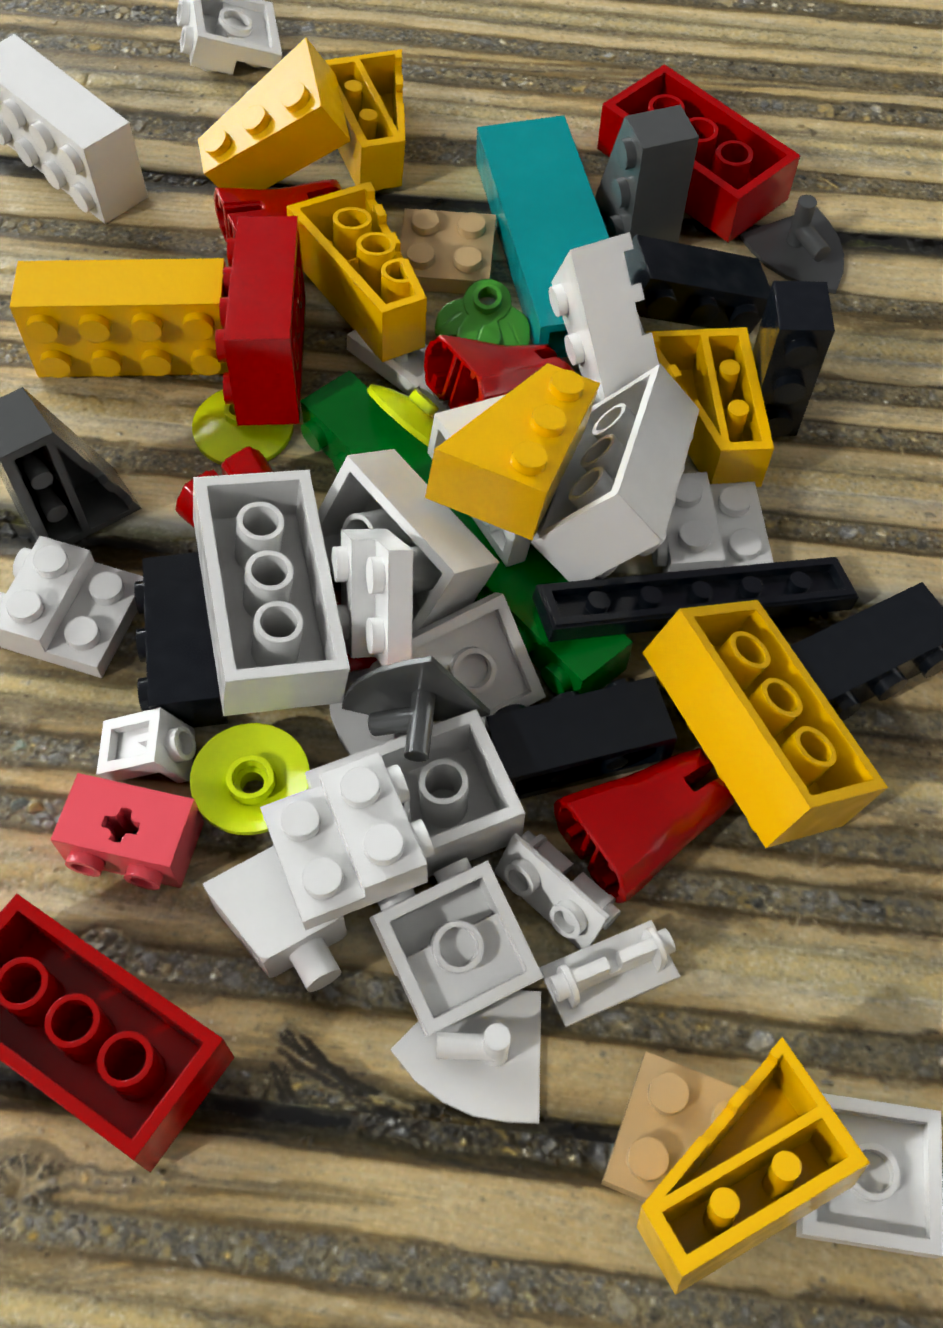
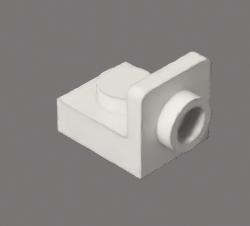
[96,707,196,783]

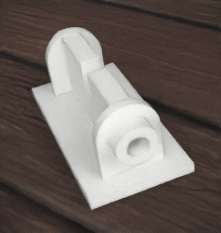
[494,830,621,950]
[539,920,680,1028]

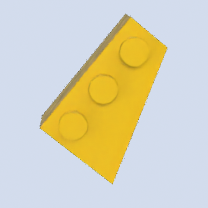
[198,37,351,189]
[325,49,406,191]

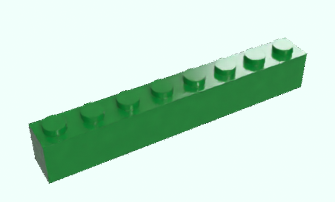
[300,370,633,695]

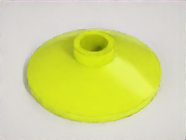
[367,384,439,446]
[192,389,294,465]
[190,723,310,835]

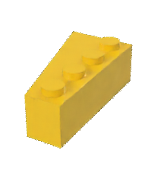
[286,181,427,362]

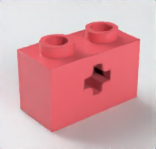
[50,773,204,890]

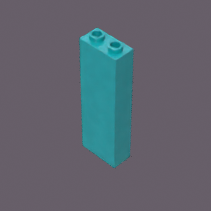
[476,115,609,358]

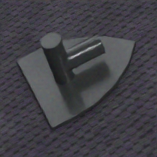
[739,195,844,294]
[342,656,490,762]

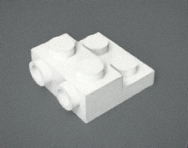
[176,0,282,75]
[651,472,774,573]
[331,528,413,666]
[0,536,143,678]
[260,752,435,930]
[369,857,544,1036]

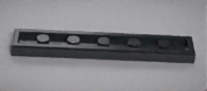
[532,557,859,642]

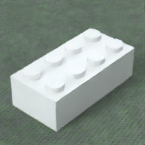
[0,34,148,224]
[531,363,700,582]
[193,470,350,716]

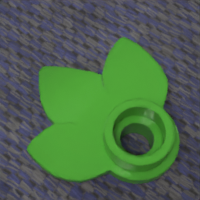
[435,279,530,346]

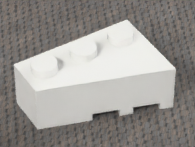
[549,232,659,406]

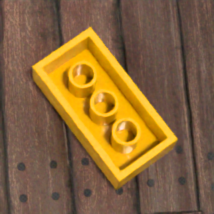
[10,258,228,378]
[642,600,888,848]

